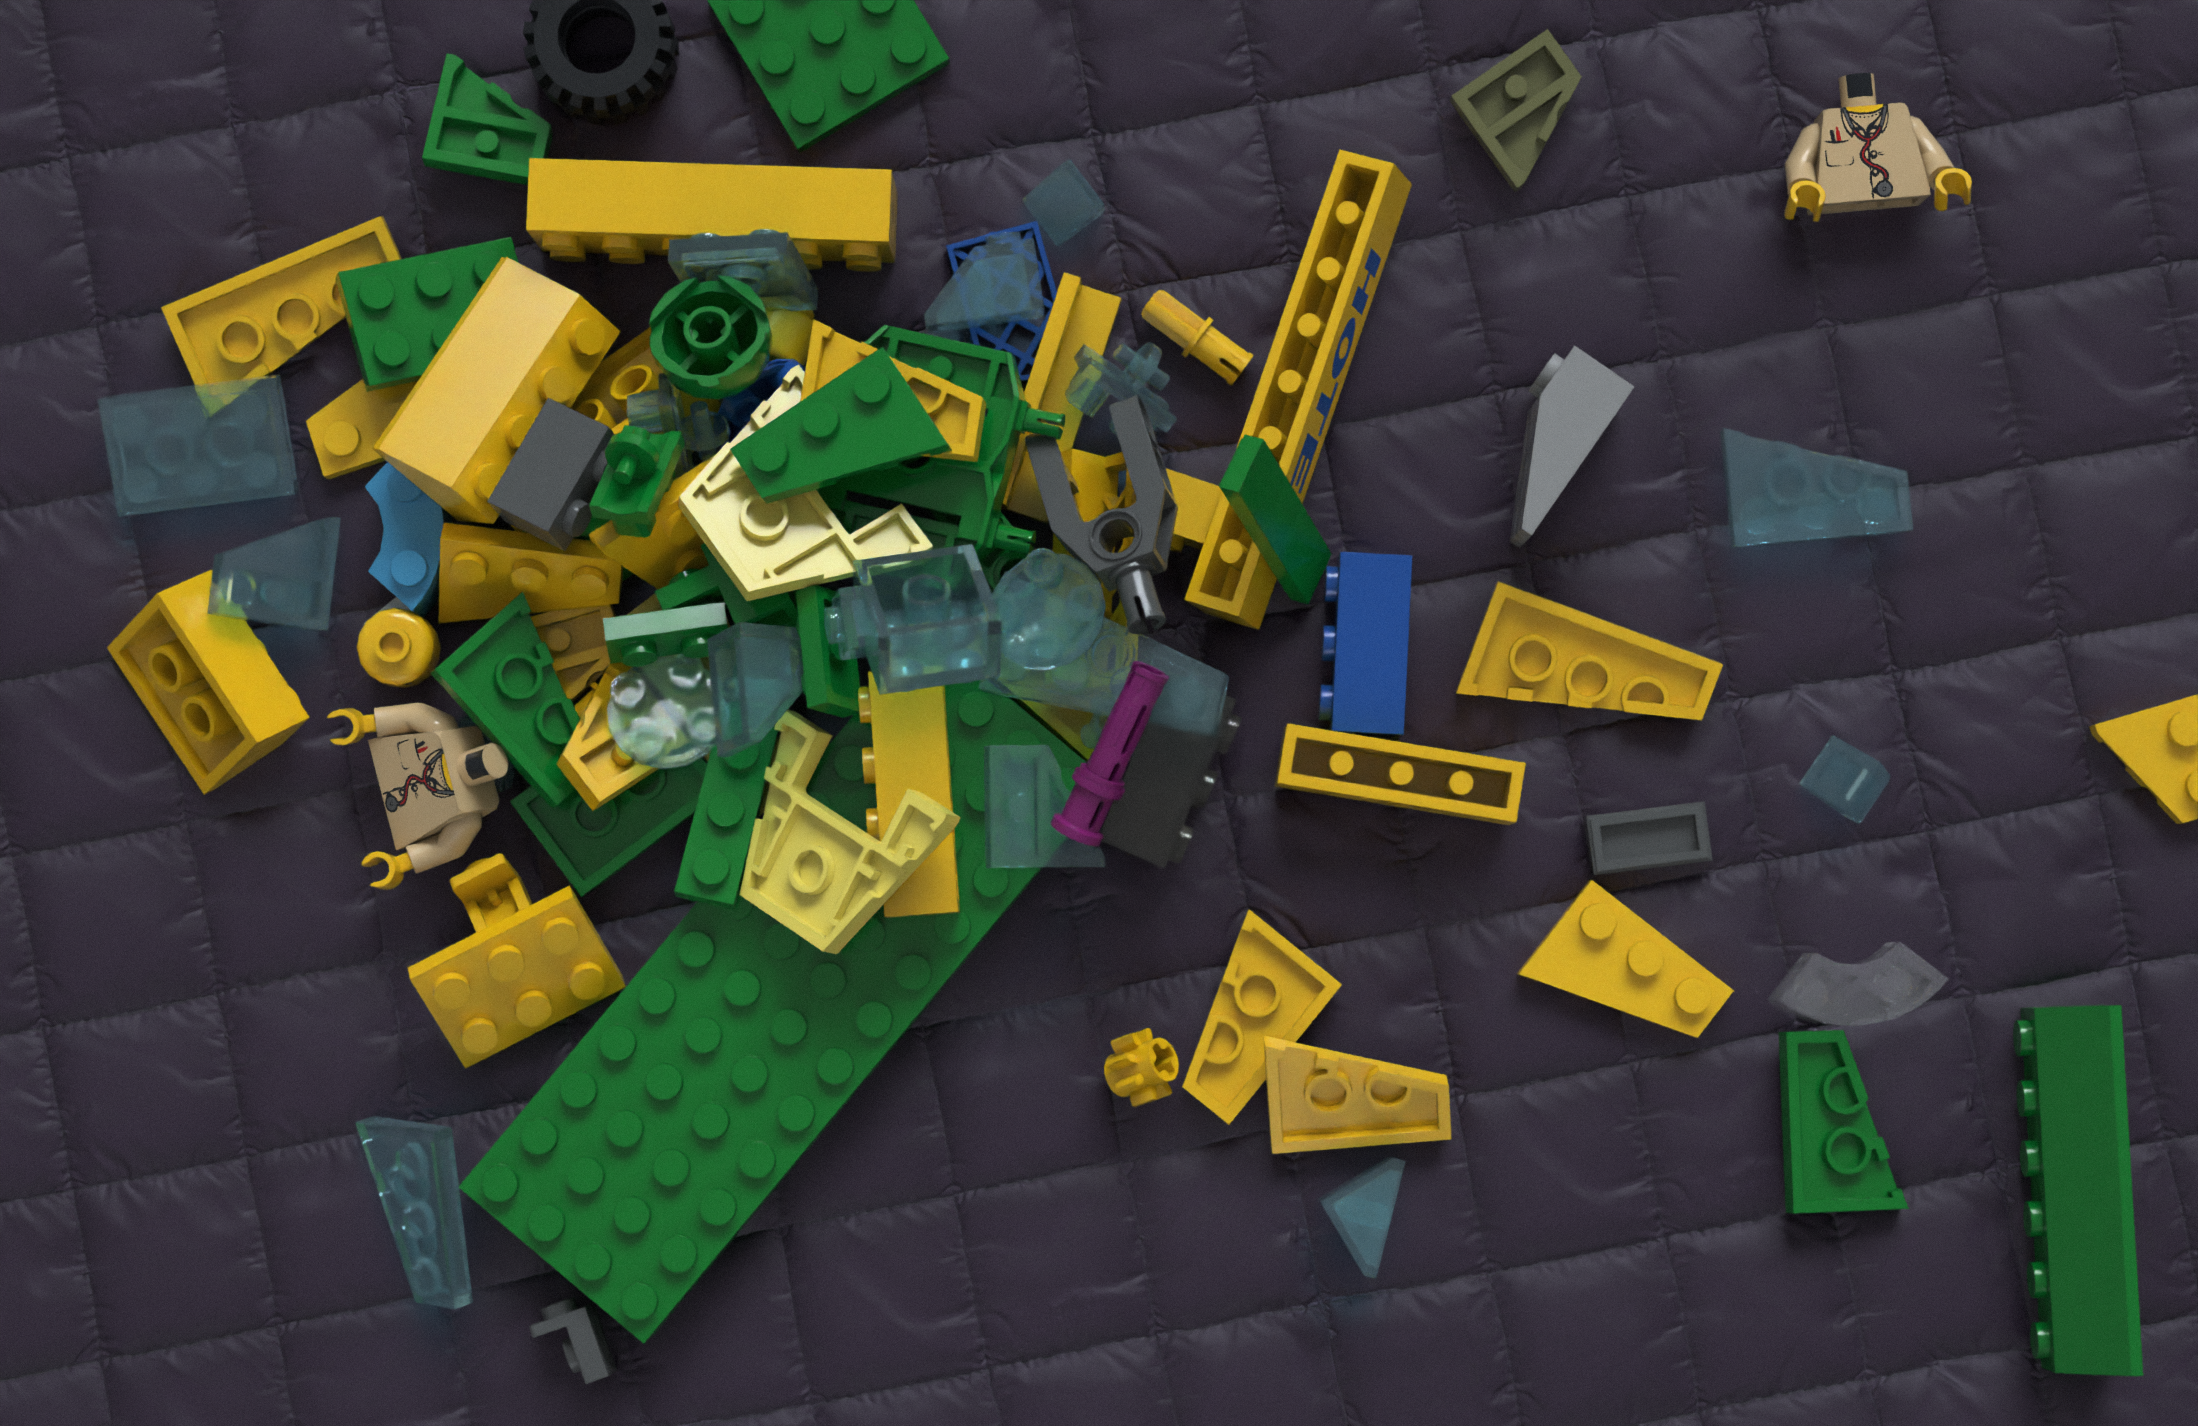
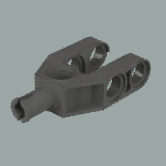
[1025,394,1178,634]

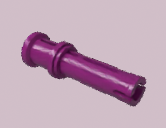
[1050,661,1169,847]

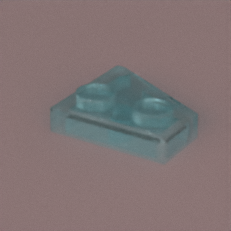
[207,517,341,632]
[984,745,1105,869]

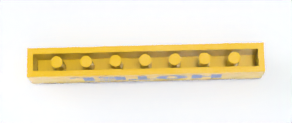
[1184,149,1412,630]

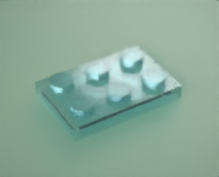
[98,375,299,517]

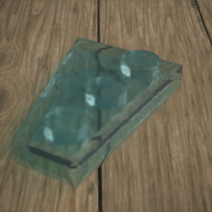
[1720,428,1913,548]
[355,1116,473,1309]

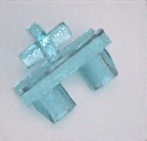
[1064,342,1177,435]
[627,373,730,480]

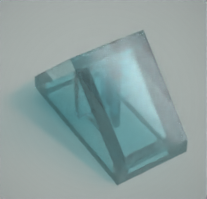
[1318,1156,1406,1279]

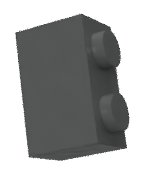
[487,398,615,551]

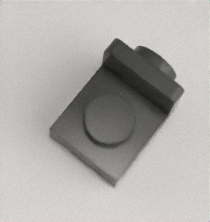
[529,1297,617,1384]

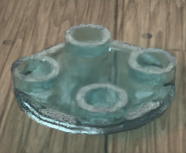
[983,548,1106,670]
[607,654,728,769]

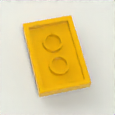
[408,885,626,1069]

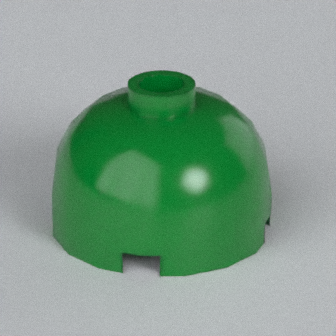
[649,275,773,400]

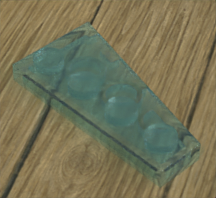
[979,571,1230,737]

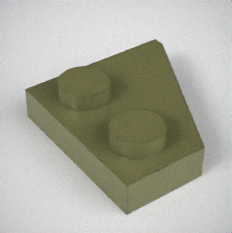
[1449,29,1582,192]

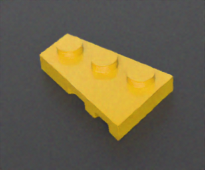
[1182,909,1342,1125]

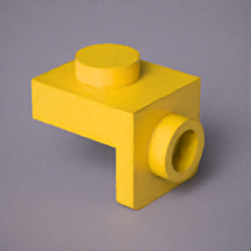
[449,854,532,933]

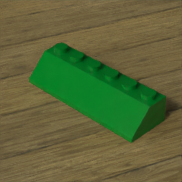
[2013,1005,2143,1376]

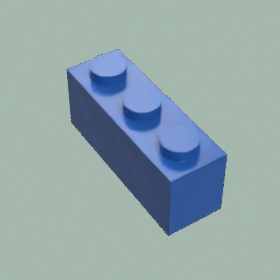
[1318,552,1412,738]

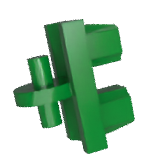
[589,425,685,538]

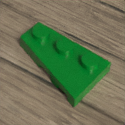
[730,347,952,504]
[1778,1030,1909,1214]

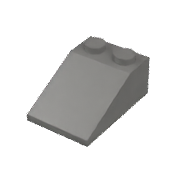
[1510,346,1634,548]

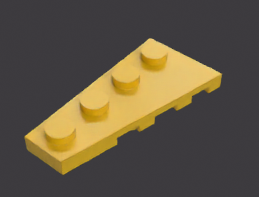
[161,216,402,417]
[1456,581,1723,721]

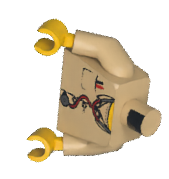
[1784,73,1972,222]
[327,702,508,890]

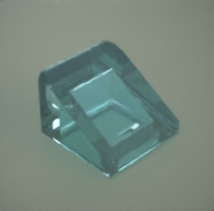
[1022,159,1105,247]
[1799,735,1890,824]

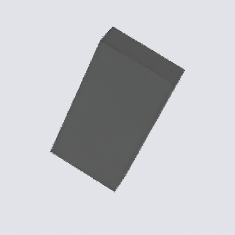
[1584,801,1713,876]

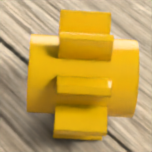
[1104,1028,1179,1107]

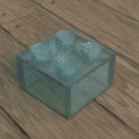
[853,544,1001,695]

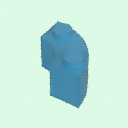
[365,462,453,618]

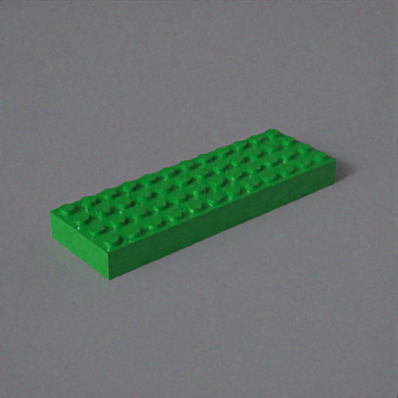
[459,629,1087,1344]

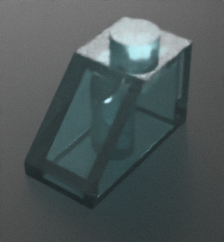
[924,232,1044,334]
[707,622,804,758]

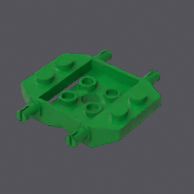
[816,325,1065,590]

